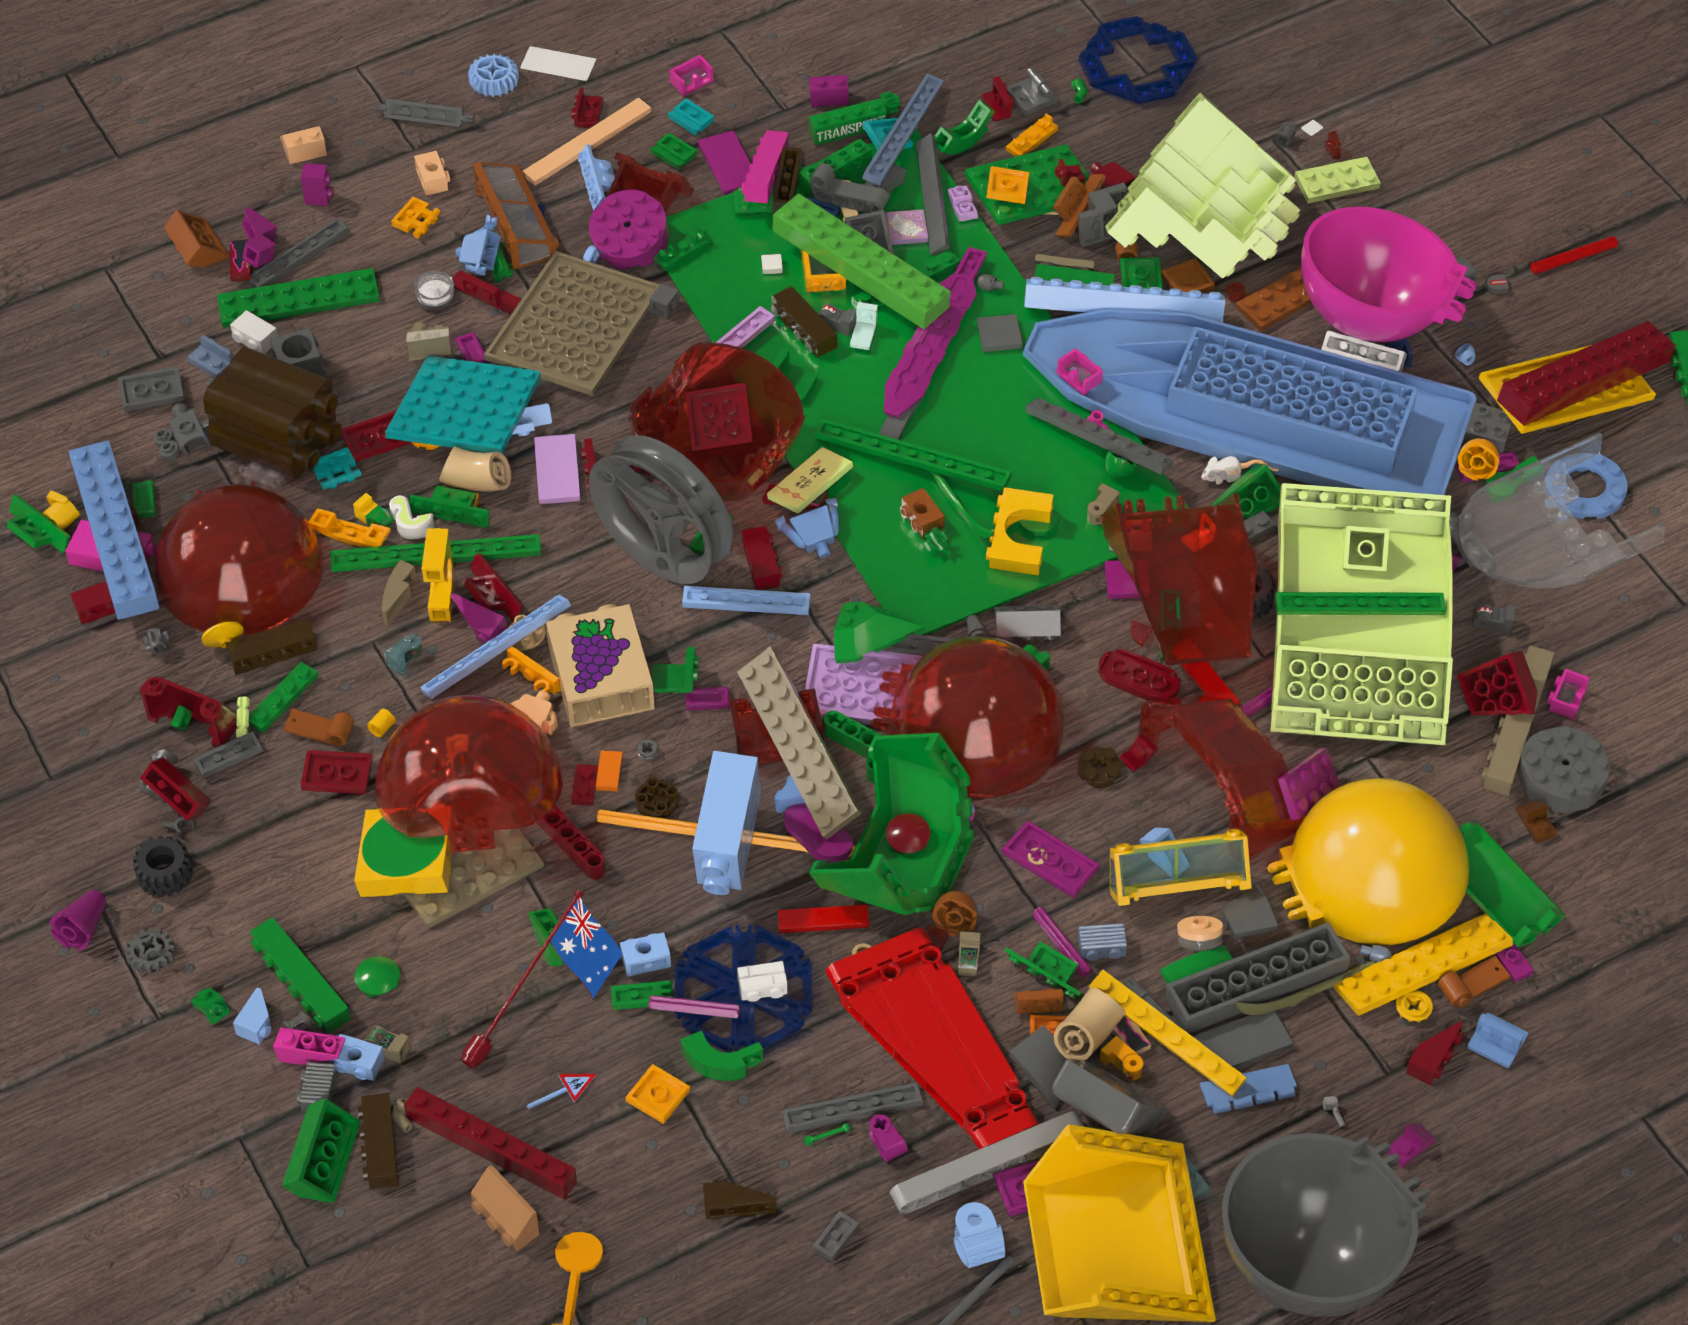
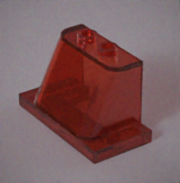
[606,152,694,212]

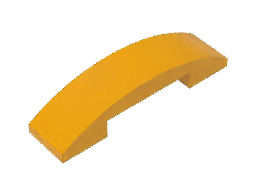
[308,508,391,547]

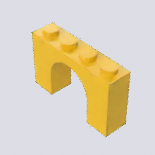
[986,487,1053,576]
[422,528,456,622]

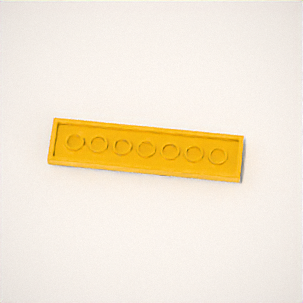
[1334,913,1513,1016]

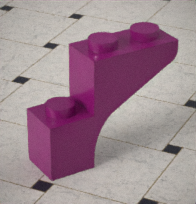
[242,207,277,268]

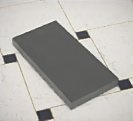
[1192,1011,1293,1069]

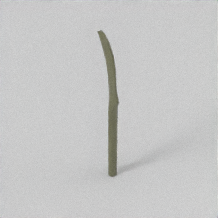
[1235,961,1375,1015]

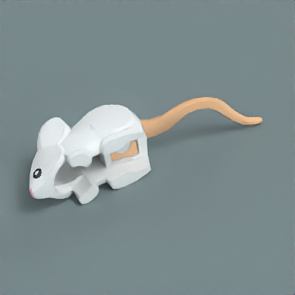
[1201,456,1279,484]

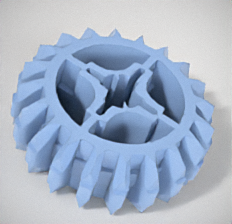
[468,53,519,97]

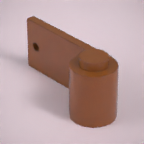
[284,708,354,747]
[1438,956,1510,1008]

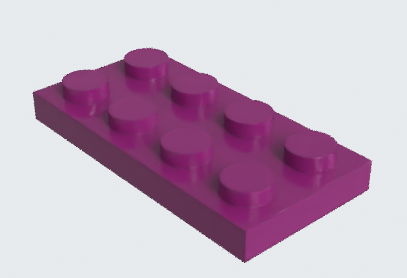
[1278,747,1340,820]

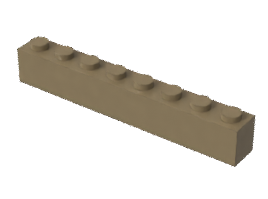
[1481,645,1555,796]

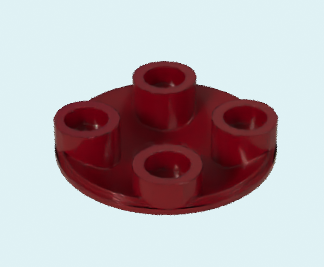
[886,813,930,853]

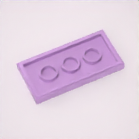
[534,434,580,504]

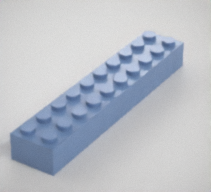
[68,440,159,620]

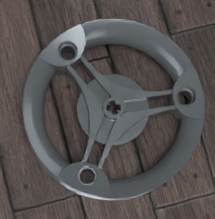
[589,435,734,584]

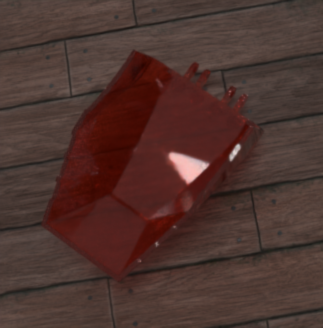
[1101,493,1258,666]

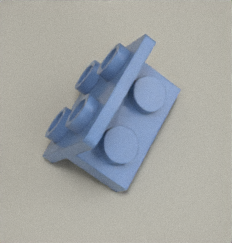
[1467,1013,1528,1068]

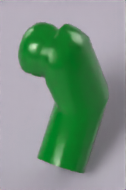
[1071,78,1088,104]

